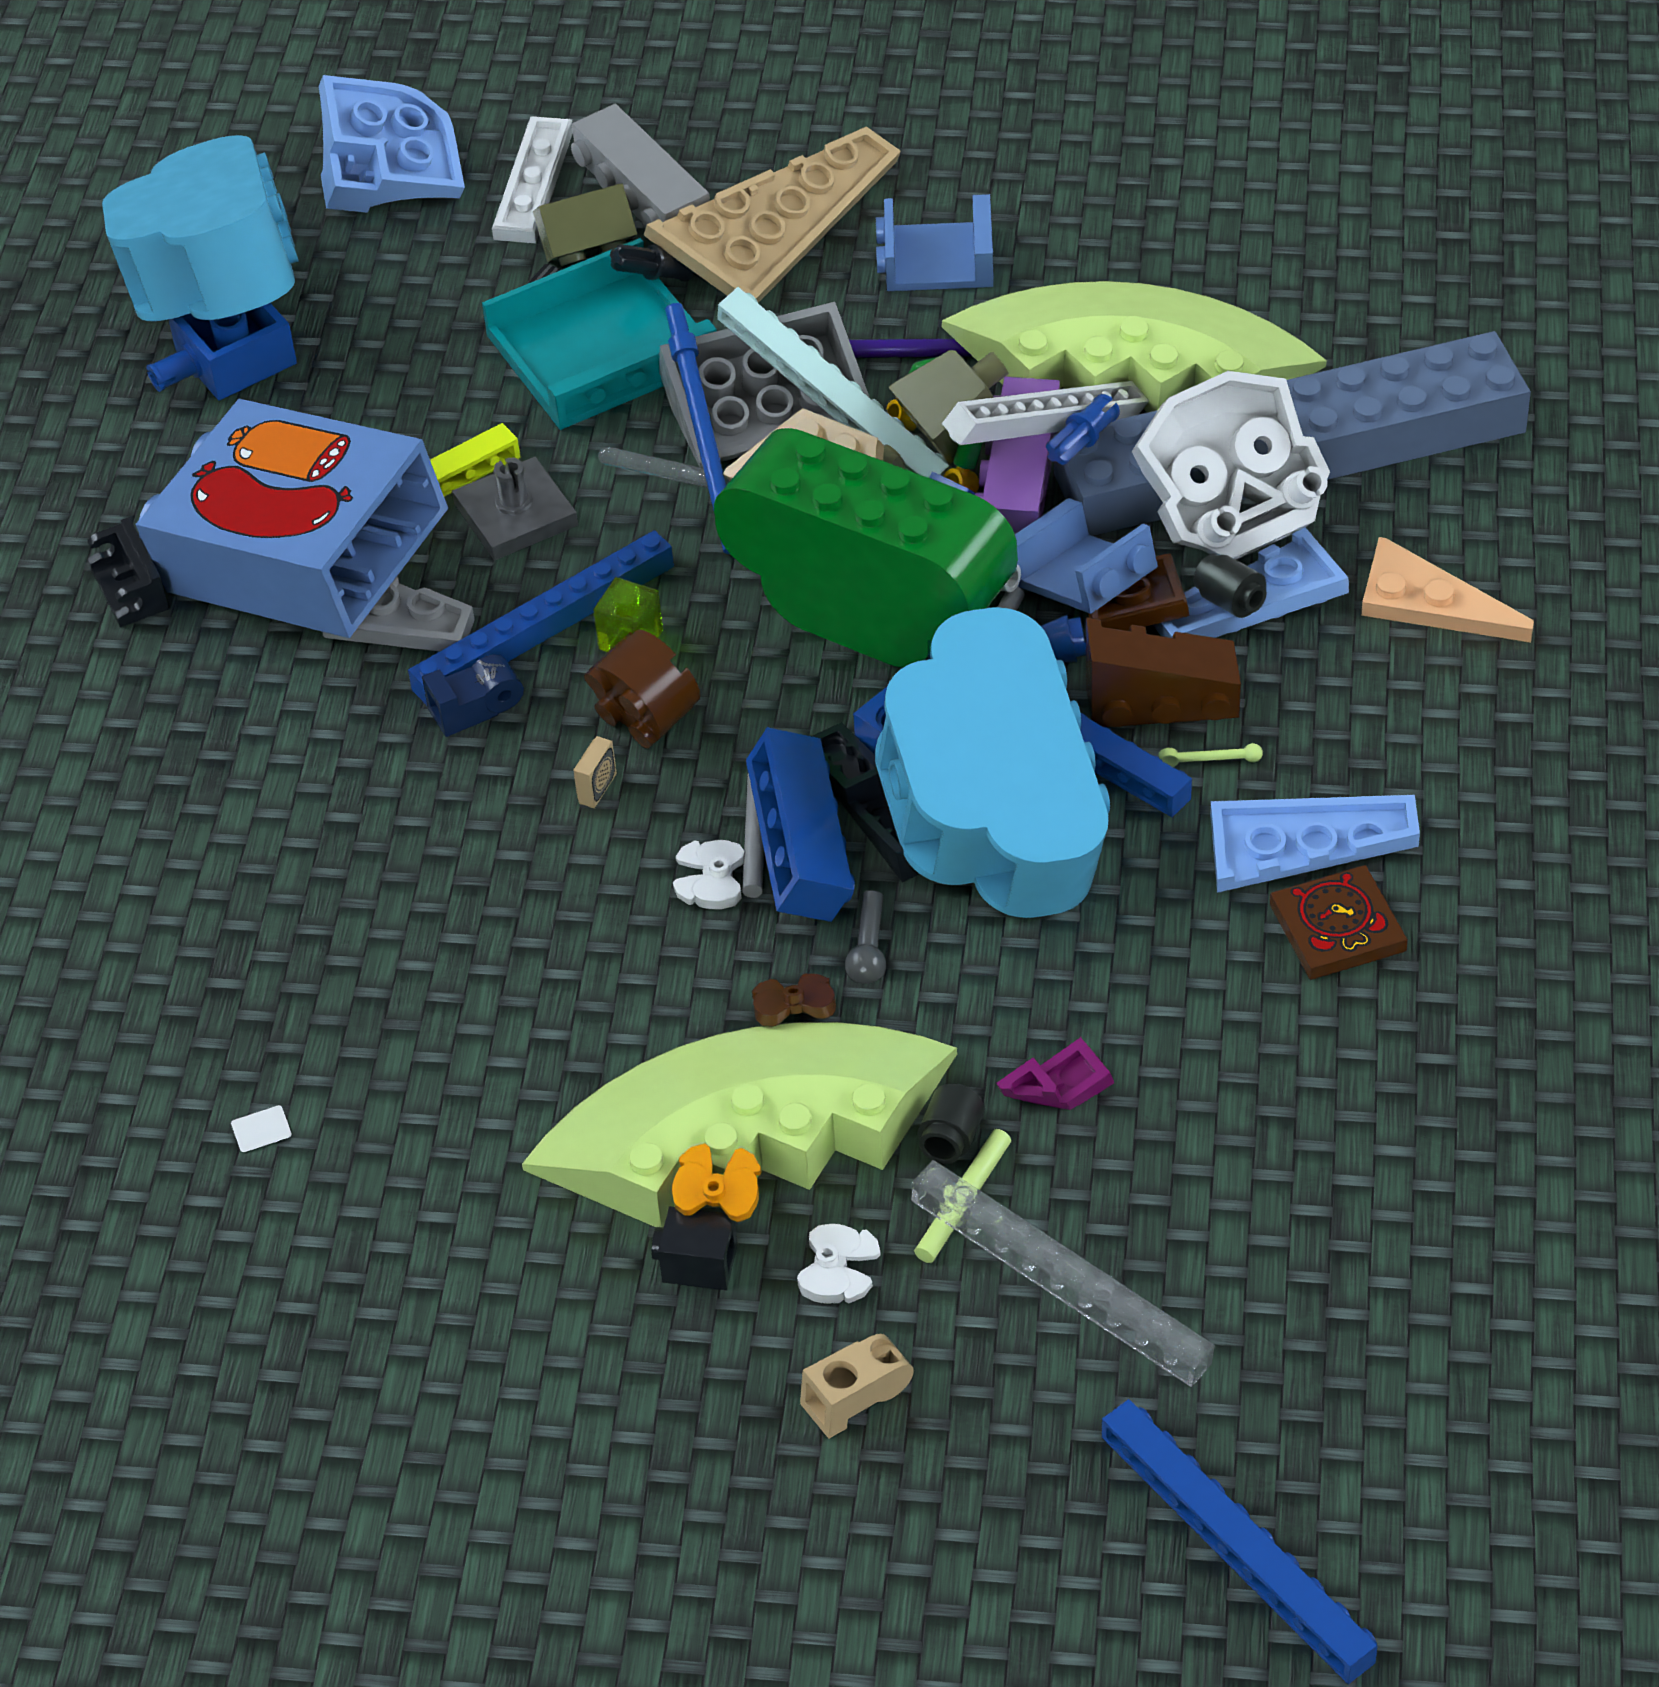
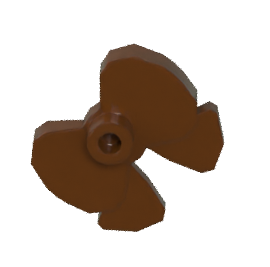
[752,973,836,1027]

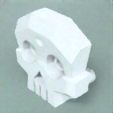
[1132,371,1330,560]

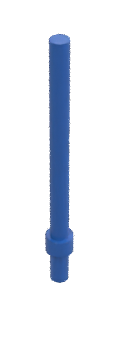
[665,303,730,554]

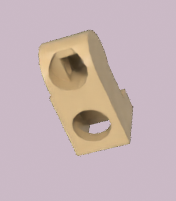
[800,1334,914,1439]

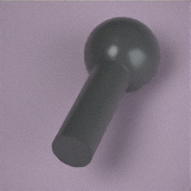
[845,890,886,984]

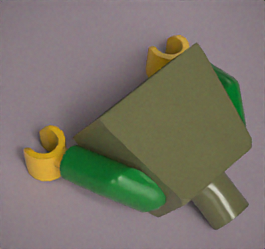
[886,350,1009,493]

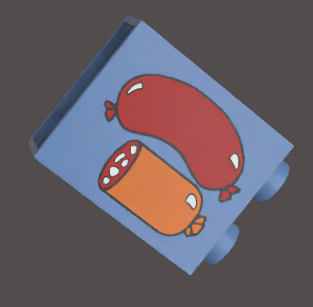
[135,399,448,638]

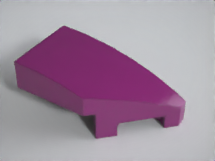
[996,1037,1114,1110]

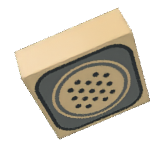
[573,736,617,809]

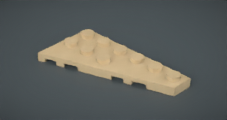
[644,126,901,303]

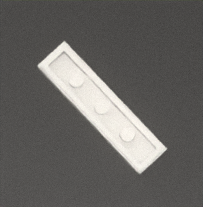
[492,116,573,244]

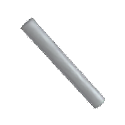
[742,773,764,898]

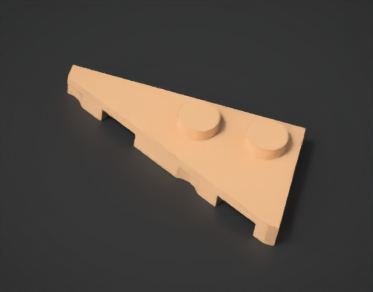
[1361,537,1534,643]

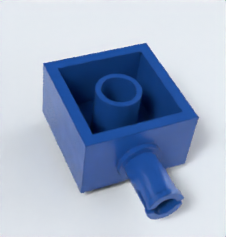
[146,303,297,401]

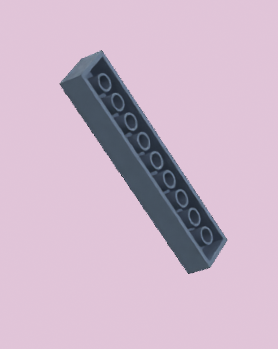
[1054,331,1531,536]

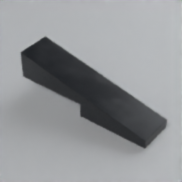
[811,722,920,883]

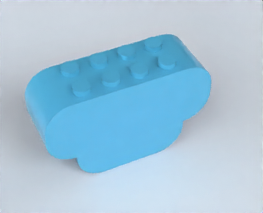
[102,135,299,321]
[875,607,1110,918]

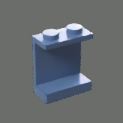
[876,194,993,291]
[1015,498,1158,614]

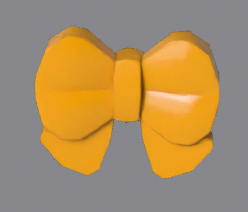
[672,1143,762,1222]

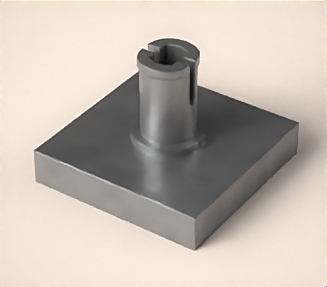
[452,457,578,561]

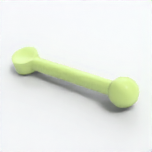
[1158,743,1263,767]

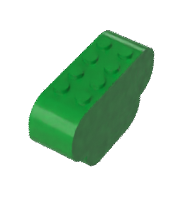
[714,428,1018,668]

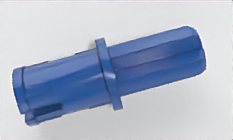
[1046,394,1120,465]

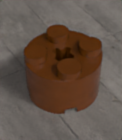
[584,630,700,748]

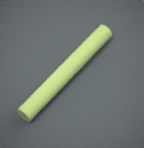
[914,1129,1011,1263]

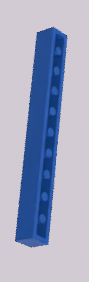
[408,530,674,705]
[928,654,1192,817]
[1102,1399,1378,1685]

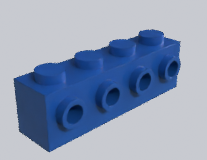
[746,727,855,922]

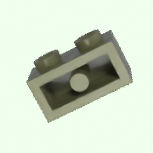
[533,183,637,267]

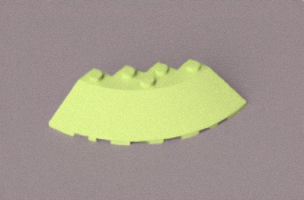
[942,281,1327,413]
[522,1022,957,1227]

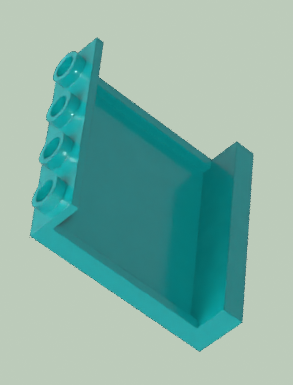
[482,238,717,430]

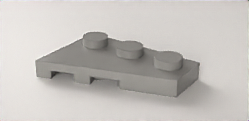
[323,577,475,652]

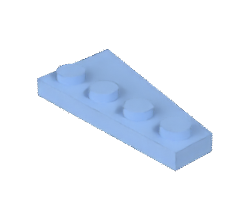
[1153,527,1349,638]
[1210,795,1420,893]

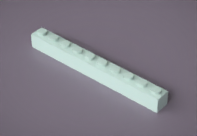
[718,287,949,478]

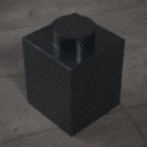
[651,1206,738,1291]

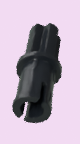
[610,244,694,282]

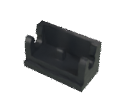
[87,517,169,627]

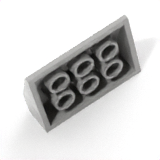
[659,302,870,468]

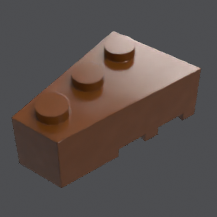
[1086,617,1241,727]

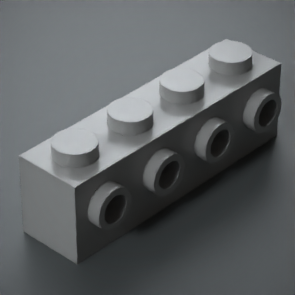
[571,103,710,229]

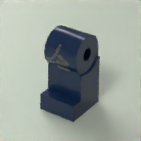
[422,655,524,737]

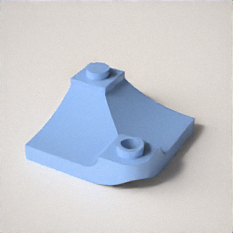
[319,75,465,213]

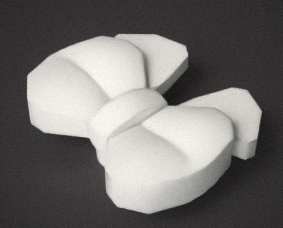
[673,840,745,910]
[797,1224,880,1304]

